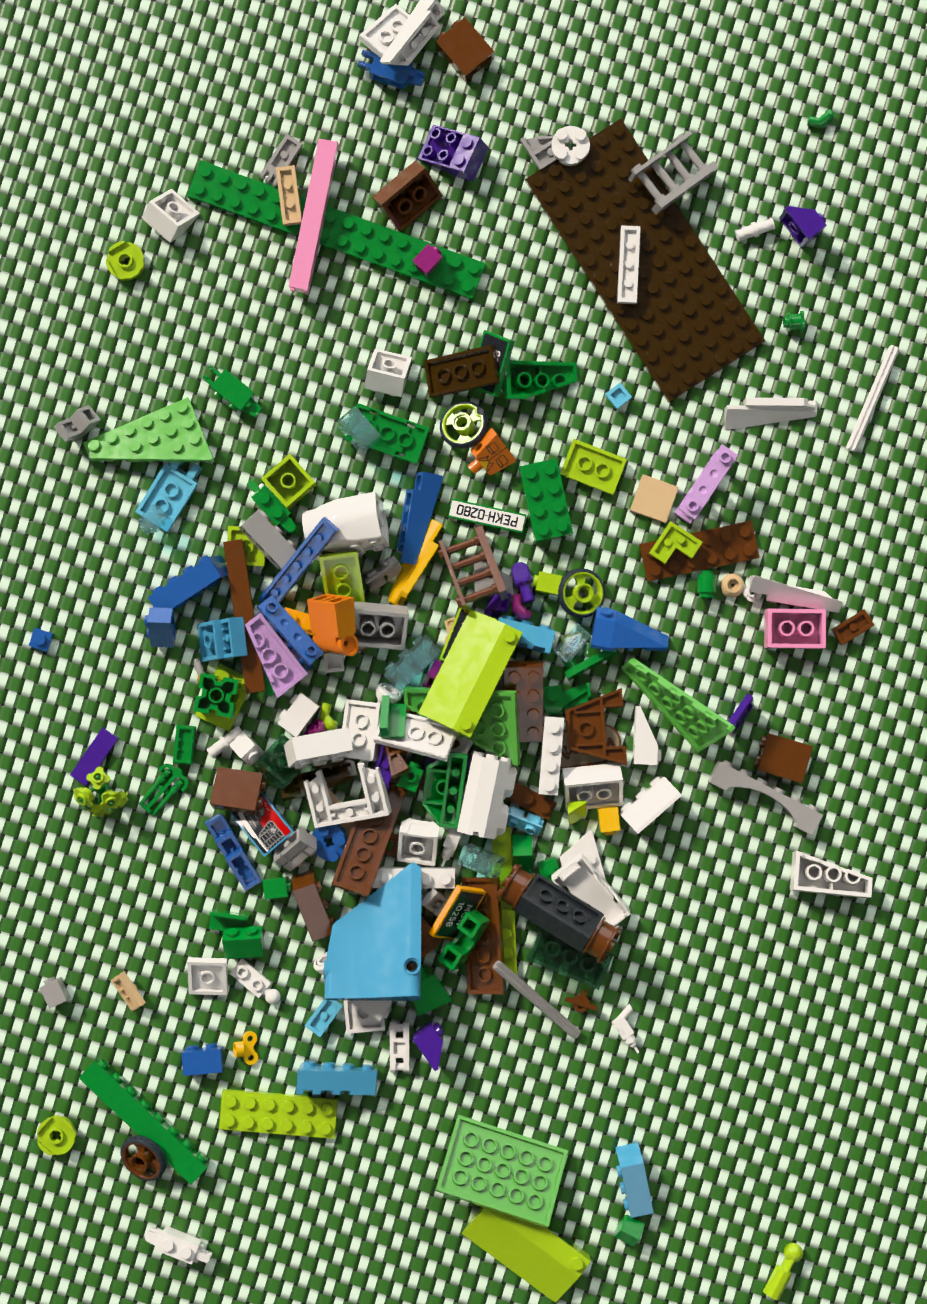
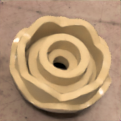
[720,574,744,598]

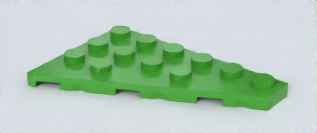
[403,687,520,766]

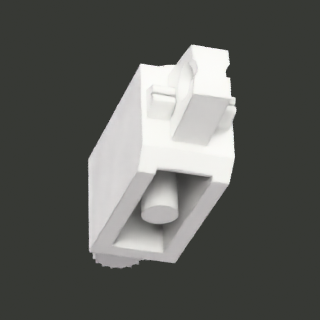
[145,1226,212,1265]

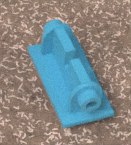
[507,806,544,836]

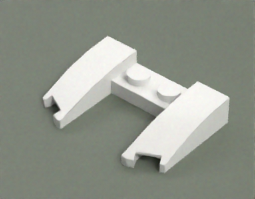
[304,763,392,828]

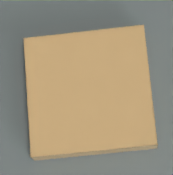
[629,474,679,523]

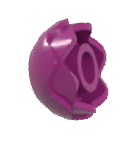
[303,719,325,735]

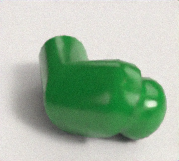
[807,109,835,128]

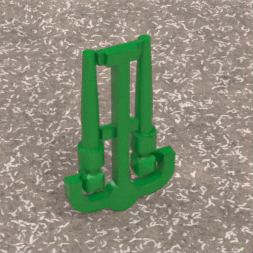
[139,763,189,816]

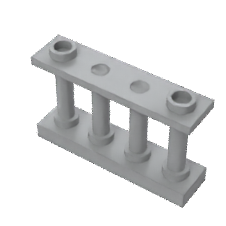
[628,131,718,215]

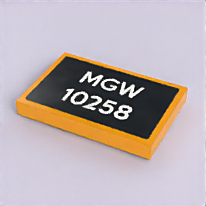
[429,885,486,939]

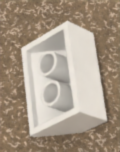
[562,763,623,811]
[620,776,682,834]

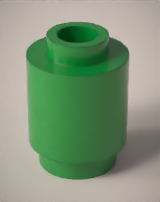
[697,571,717,598]

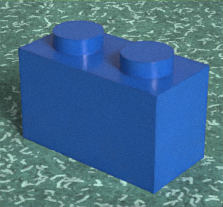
[144,607,177,648]
[181,1043,225,1076]

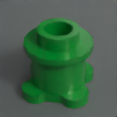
[783,311,805,332]

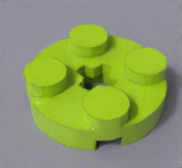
[106,241,145,281]
[37,1115,77,1156]

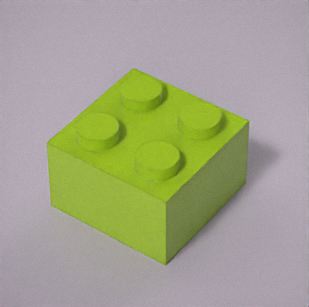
[261,454,317,510]

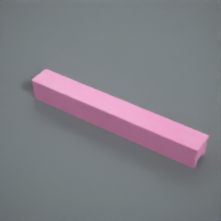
[288,138,339,295]

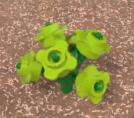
[73,767,129,819]

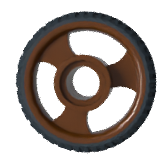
[120,1135,167,1181]

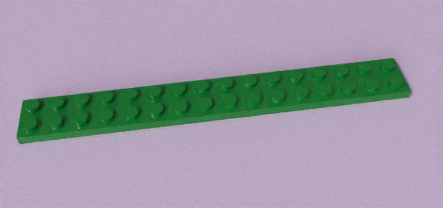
[187,160,486,300]

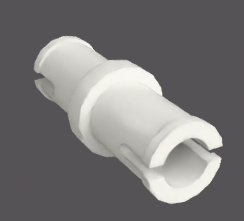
[735,218,775,242]
[207,726,243,758]

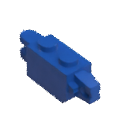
[357,50,425,90]

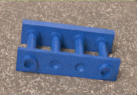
[255,595,324,672]

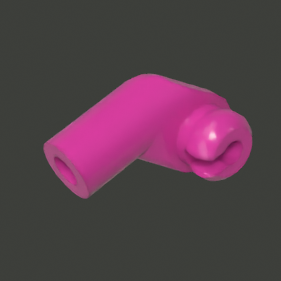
[512,594,531,620]

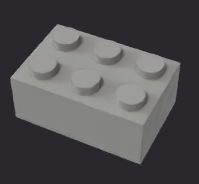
[354,601,409,650]

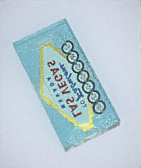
[554,623,592,664]

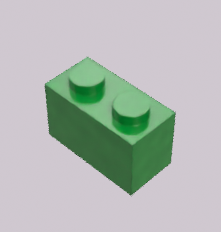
[222,926,265,959]

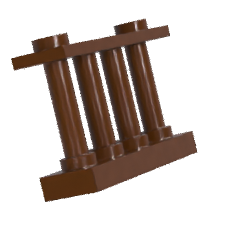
[437,525,508,614]

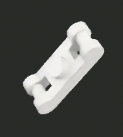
[390,1022,410,1072]

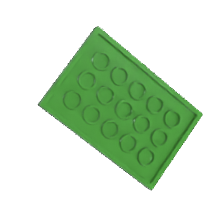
[435,1115,568,1228]

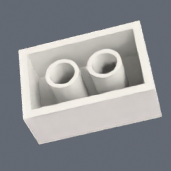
[284,727,353,769]

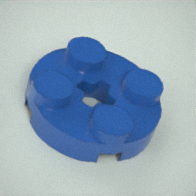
[312,824,348,862]

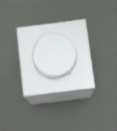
[230,732,264,766]

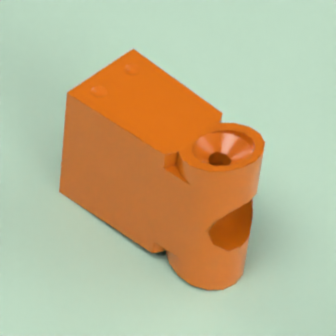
[307,594,359,656]

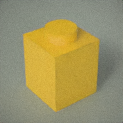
[597,806,620,835]

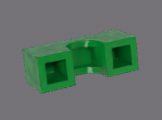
[438,909,491,971]

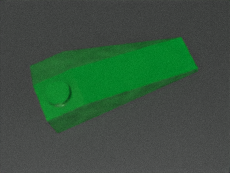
[501,360,578,400]

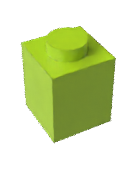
[532,571,562,596]

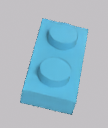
[305,999,343,1037]

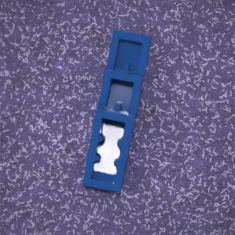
[205,812,262,891]

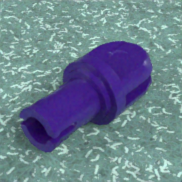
[511,562,535,604]

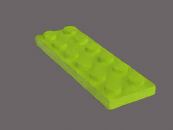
[219,1089,338,1139]

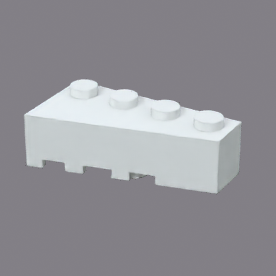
[790,851,873,898]

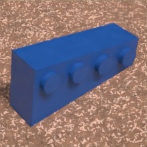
[148,555,228,611]

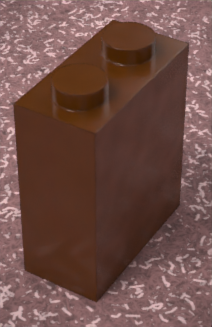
[436,17,494,82]
[753,733,813,783]
[210,767,268,815]

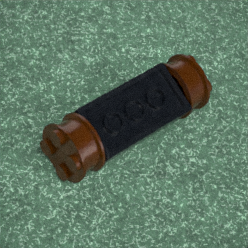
[495,864,622,964]

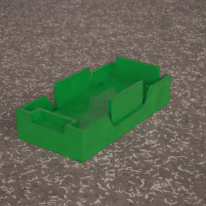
[344,403,430,466]

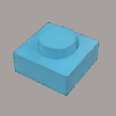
[605,383,632,410]

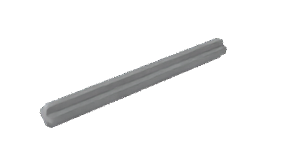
[493,961,581,1039]

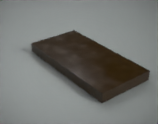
[424,345,500,399]

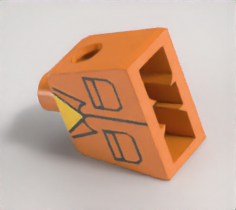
[467,428,517,475]

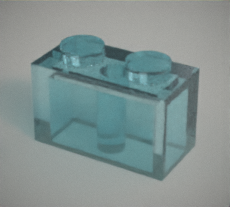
[337,406,381,452]
[457,844,505,878]

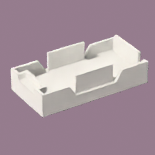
[551,852,631,927]

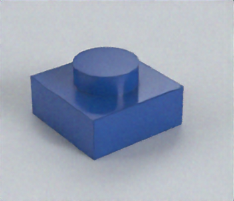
[29,628,54,652]

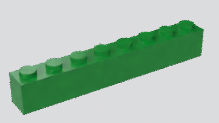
[79,1058,210,1185]

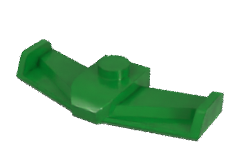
[543,682,591,715]

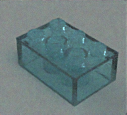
[384,635,442,692]

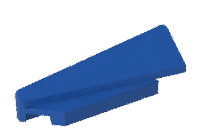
[397,472,443,565]

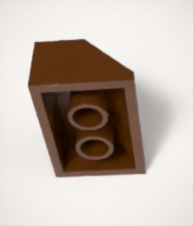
[372,161,443,232]

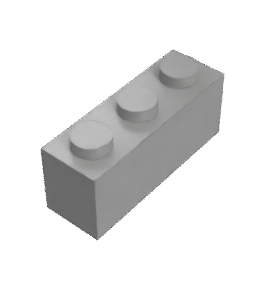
[239,511,296,570]

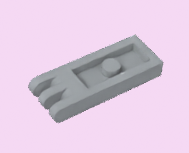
[259,134,303,187]

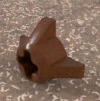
[565,989,598,1012]

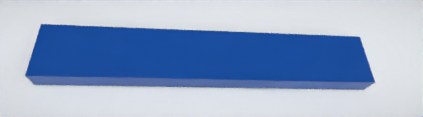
[258,516,339,604]

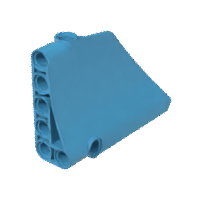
[324,862,421,1001]

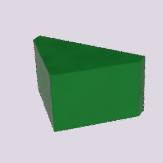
[512,834,533,873]

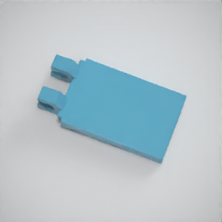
[135,462,202,532]

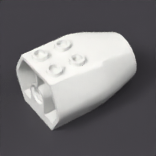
[302,492,389,555]

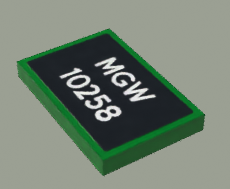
[477,330,515,397]

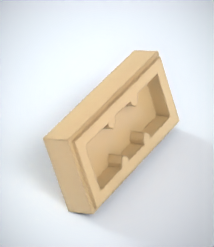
[111,971,146,1012]

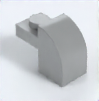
[54,405,101,442]
[421,888,448,917]

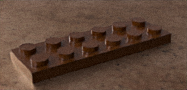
[639,520,760,582]
[331,783,407,898]
[461,877,506,994]

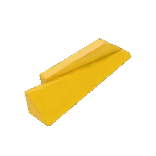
[387,519,443,605]

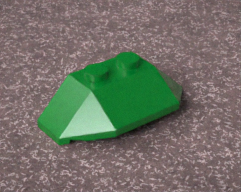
[422,752,468,829]

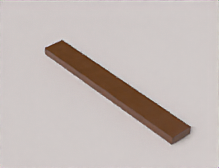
[223,539,266,694]

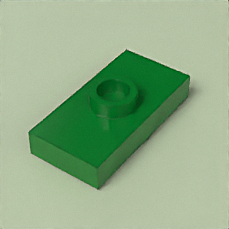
[173,725,196,765]

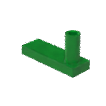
[557,648,619,681]

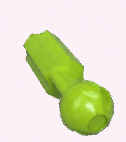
[763,1243,803,1300]

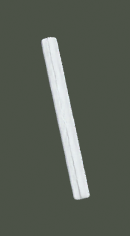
[846,345,899,452]

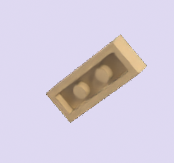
[276,165,302,226]

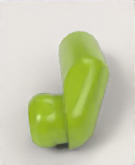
[319,703,338,730]

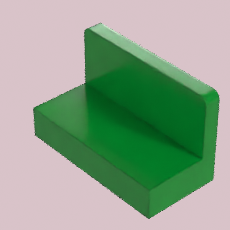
[379,695,407,739]
[209,909,250,931]

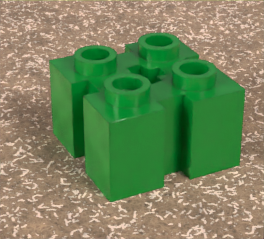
[193,673,242,718]

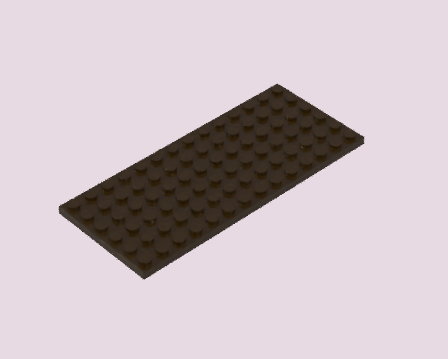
[525,118,765,403]

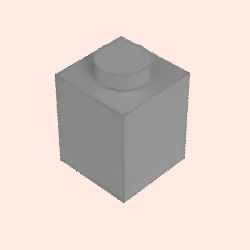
[40,976,71,1009]

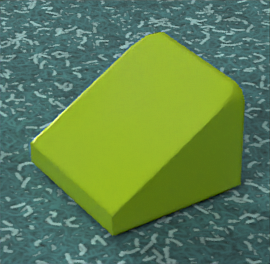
[567,801,587,825]

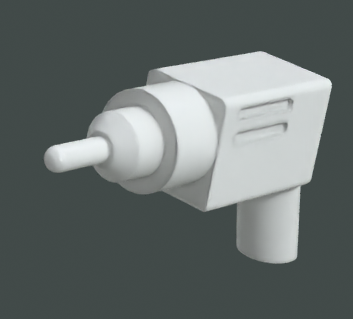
[441,827,462,867]
[612,1004,639,1053]

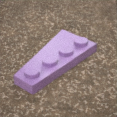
[245,613,308,698]

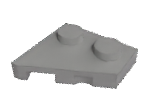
[520,134,572,171]

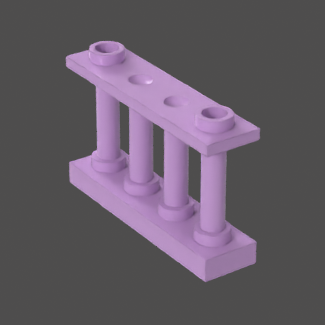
[674,444,738,524]

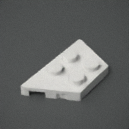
[559,830,606,891]

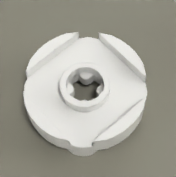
[551,126,590,166]

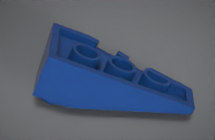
[590,607,669,651]

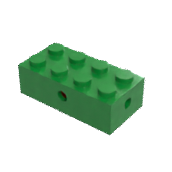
[519,458,573,543]

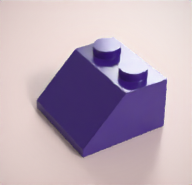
[779,206,827,249]
[413,1019,444,1071]

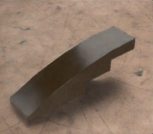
[279,759,357,802]

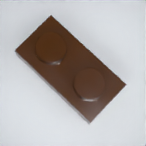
[830,609,874,646]

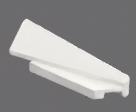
[380,0,445,66]

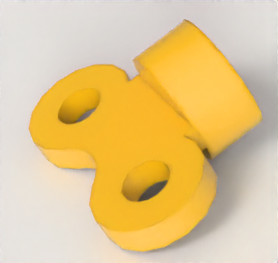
[233,1031,258,1065]

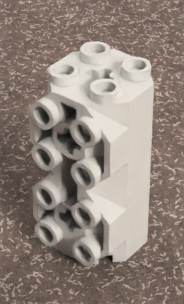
[457,751,517,839]

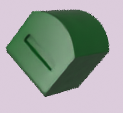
[614,1215,645,1247]

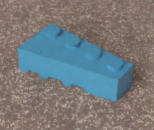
[296,1061,378,1095]

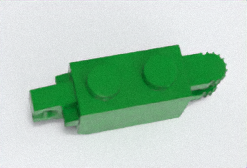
[201,365,263,418]
[246,479,298,534]

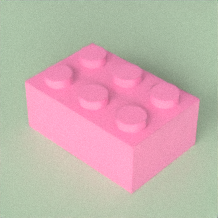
[764,609,826,649]

